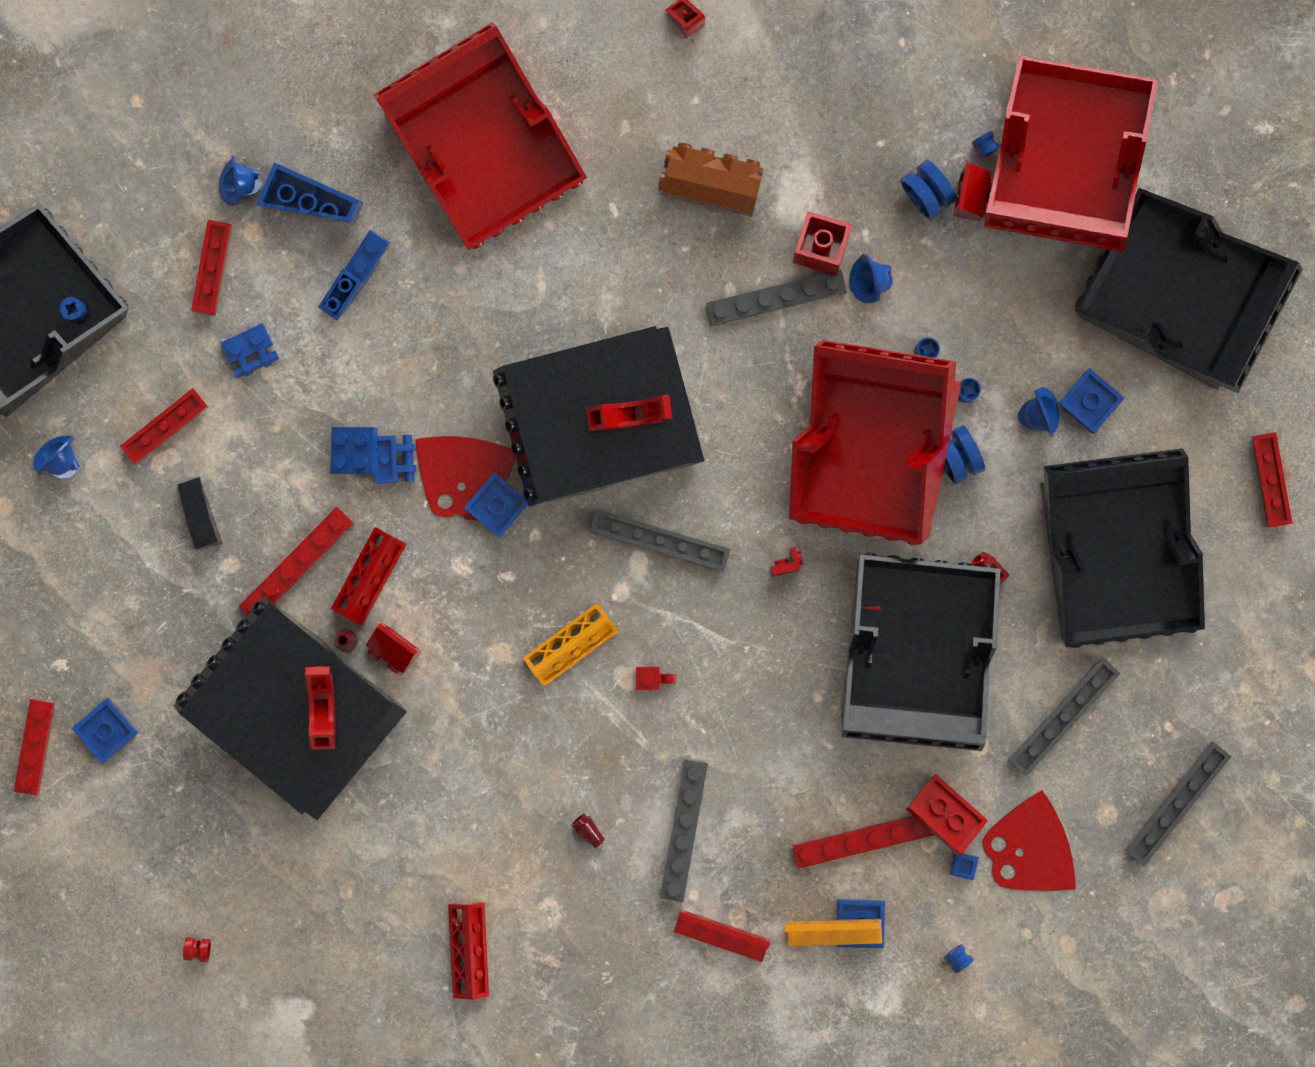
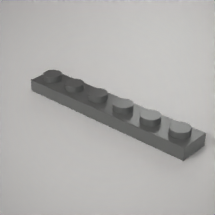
[706,270,847,326]
[590,509,730,572]
[1008,657,1120,776]
[1124,741,1232,866]
[660,759,708,902]

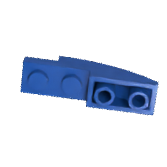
[318,230,390,320]

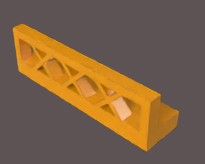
[523,602,619,687]
[784,919,882,946]

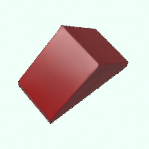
[665,0,706,39]

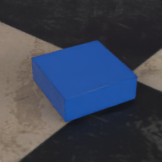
[950,853,979,880]

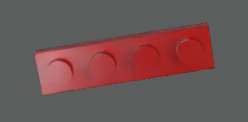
[191,220,232,316]
[120,388,208,465]
[1251,432,1293,528]
[14,699,55,796]

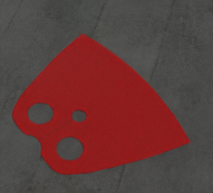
[416,436,516,521]
[982,790,1076,891]

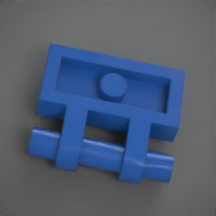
[221,323,279,379]
[374,435,416,484]

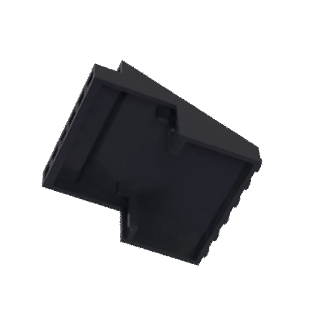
[1075,188,1303,393]
[0,203,129,418]
[493,326,705,507]
[1040,448,1205,648]
[841,553,1001,751]
[174,596,407,820]

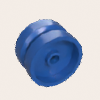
[900,159,957,220]
[944,425,986,485]

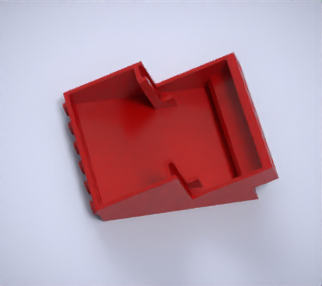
[373,22,587,250]
[984,55,1158,252]
[789,340,962,545]

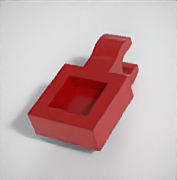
[636,667,676,690]

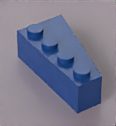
[256,162,364,223]

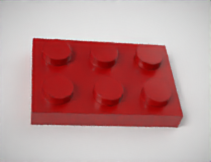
[906,774,988,856]

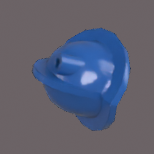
[219,155,261,206]
[849,254,893,304]
[1018,387,1059,437]
[33,435,80,479]

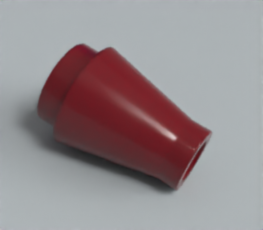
[334,629,358,652]
[571,813,605,848]

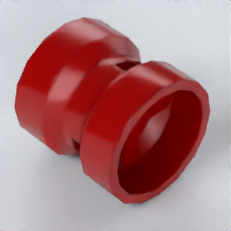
[183,937,211,963]

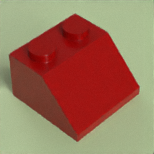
[953,163,993,221]
[365,623,421,674]

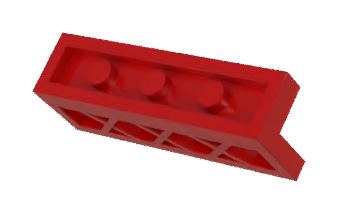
[331,527,406,625]
[448,902,489,1000]
[674,909,771,962]

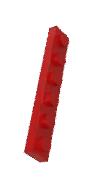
[239,507,354,615]
[792,816,934,869]

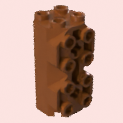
[659,143,764,217]

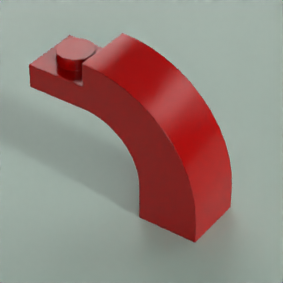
[586,395,672,432]
[305,666,336,750]

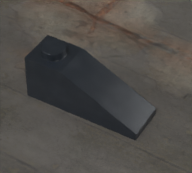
[178,477,222,550]

